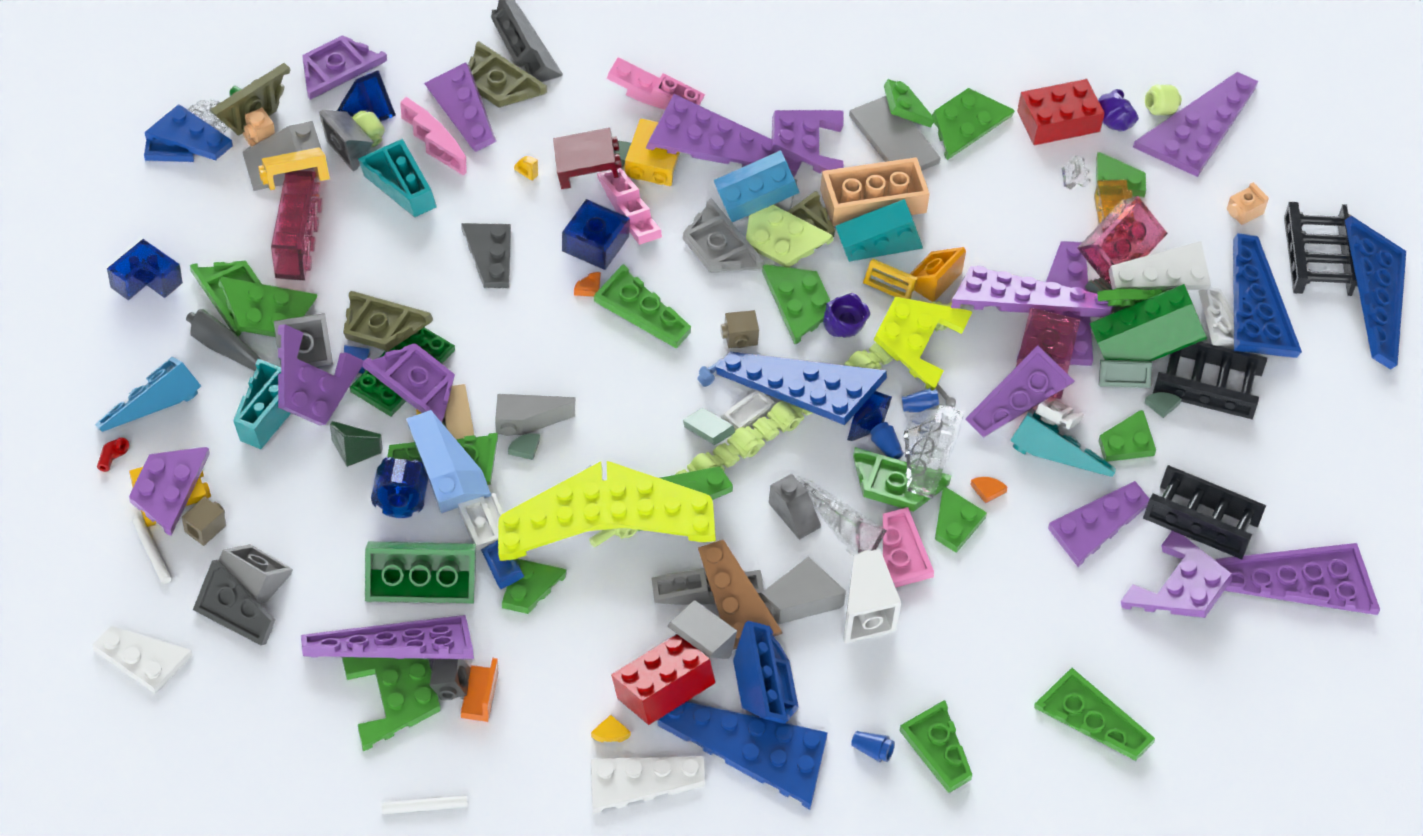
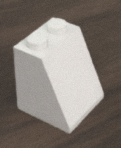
[843,549,901,643]

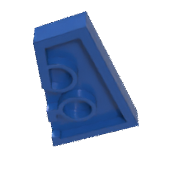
[144,104,233,161]

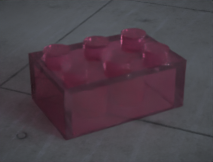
[1077,196,1168,285]
[1016,308,1080,399]

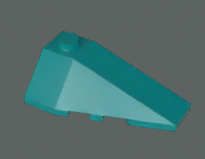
[1010,408,1116,477]

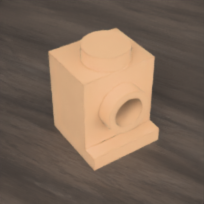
[243,107,275,147]
[1227,182,1269,225]

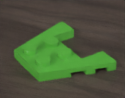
[342,657,440,751]

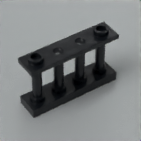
[1284,202,1358,296]
[1153,341,1267,420]
[1143,465,1267,560]

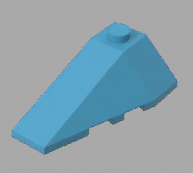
[95,357,201,432]

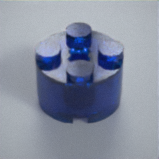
[371,457,428,518]

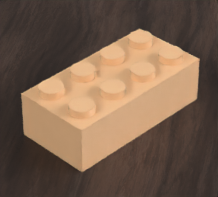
[820,157,930,227]

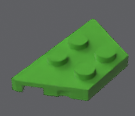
[932,88,1015,160]
[190,261,262,336]
[762,265,831,344]
[218,277,317,337]
[853,447,952,512]

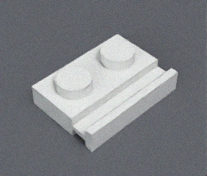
[1035,397,1084,429]
[458,493,503,551]

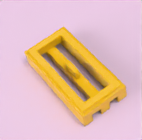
[863,259,918,299]

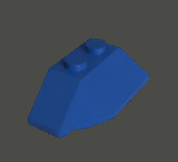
[733,621,799,724]

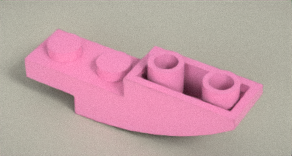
[606,57,705,110]

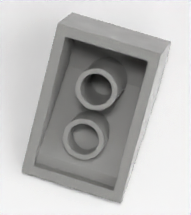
[243,121,322,191]

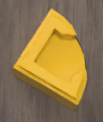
[514,156,538,181]
[591,715,631,743]

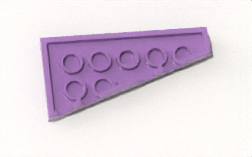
[1133,72,1258,177]
[1016,241,1093,366]

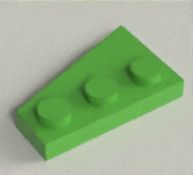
[1097,289,1168,307]
[899,700,973,793]

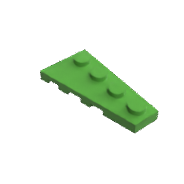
[594,264,691,349]

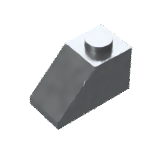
[768,473,821,540]

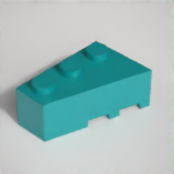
[358,138,437,217]
[835,199,924,262]
[233,359,291,449]

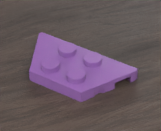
[302,35,387,100]
[362,343,455,422]
[129,447,210,536]

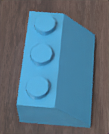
[714,150,800,223]

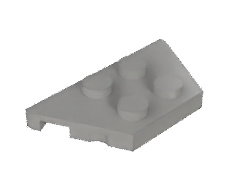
[682,198,764,272]

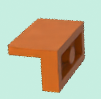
[461,658,498,722]

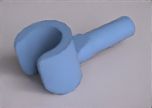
[697,359,722,387]

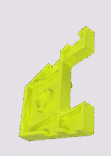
[874,297,972,390]

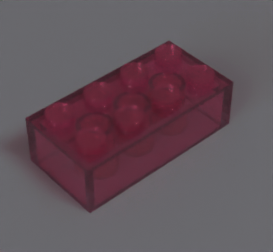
[271,170,323,281]

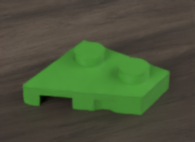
[884,79,934,128]
[1098,410,1156,462]
[935,487,987,553]

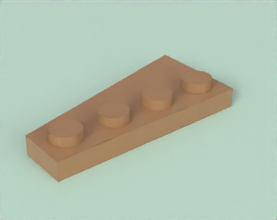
[698,539,783,650]

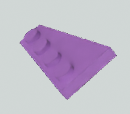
[424,62,497,152]
[965,345,1075,438]
[1048,481,1150,567]

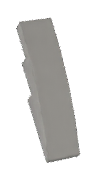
[651,568,764,605]

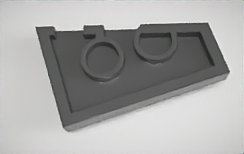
[461,223,511,288]
[193,560,276,646]

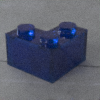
[107,239,183,300]

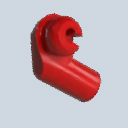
[97,437,130,472]

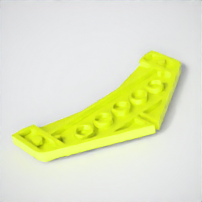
[498,461,716,561]

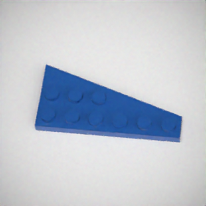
[1345,216,1406,370]
[658,702,828,810]

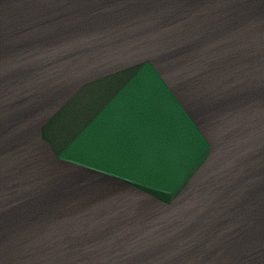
[330,421,383,467]

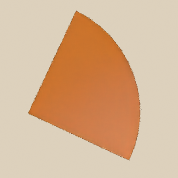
[574,272,601,297]
[970,477,1008,503]

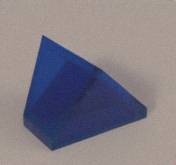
[336,70,396,122]
[847,391,892,441]

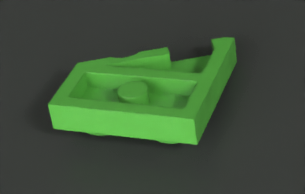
[1096,152,1146,197]
[502,558,566,614]

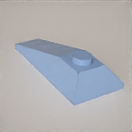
[406,410,491,513]

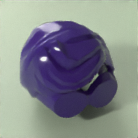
[1098,89,1139,132]
[823,293,871,338]

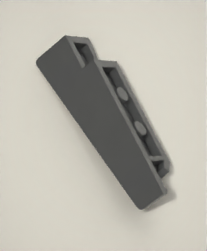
[491,0,563,82]

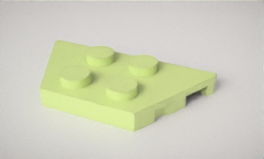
[746,205,833,267]

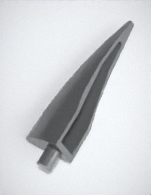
[186,309,262,371]

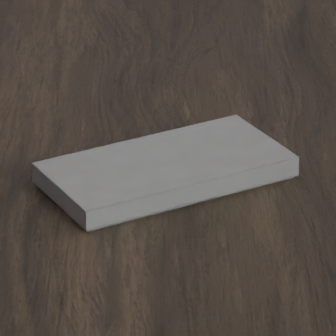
[849,96,941,171]

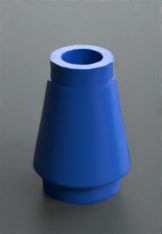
[902,388,940,413]
[870,422,904,459]
[851,731,895,762]

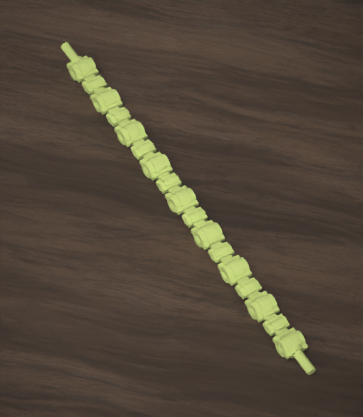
[589,301,964,547]

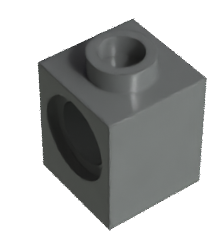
[430,659,471,700]

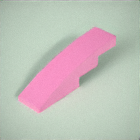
[400,97,467,176]
[597,168,662,245]

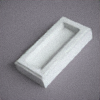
[721,390,777,431]

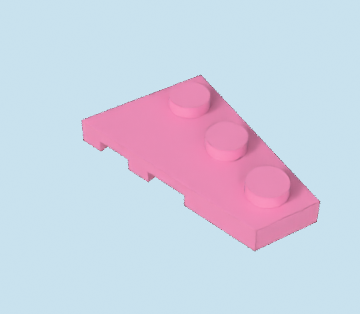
[883,507,934,588]

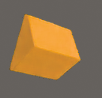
[903,247,966,302]

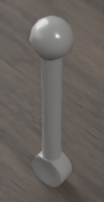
[936,384,956,408]

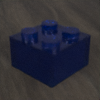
[562,199,630,270]

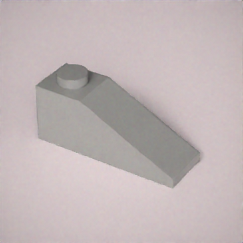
[495,394,576,436]

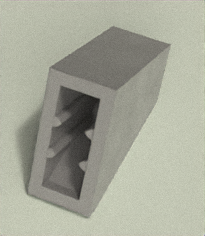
[761,556,846,624]

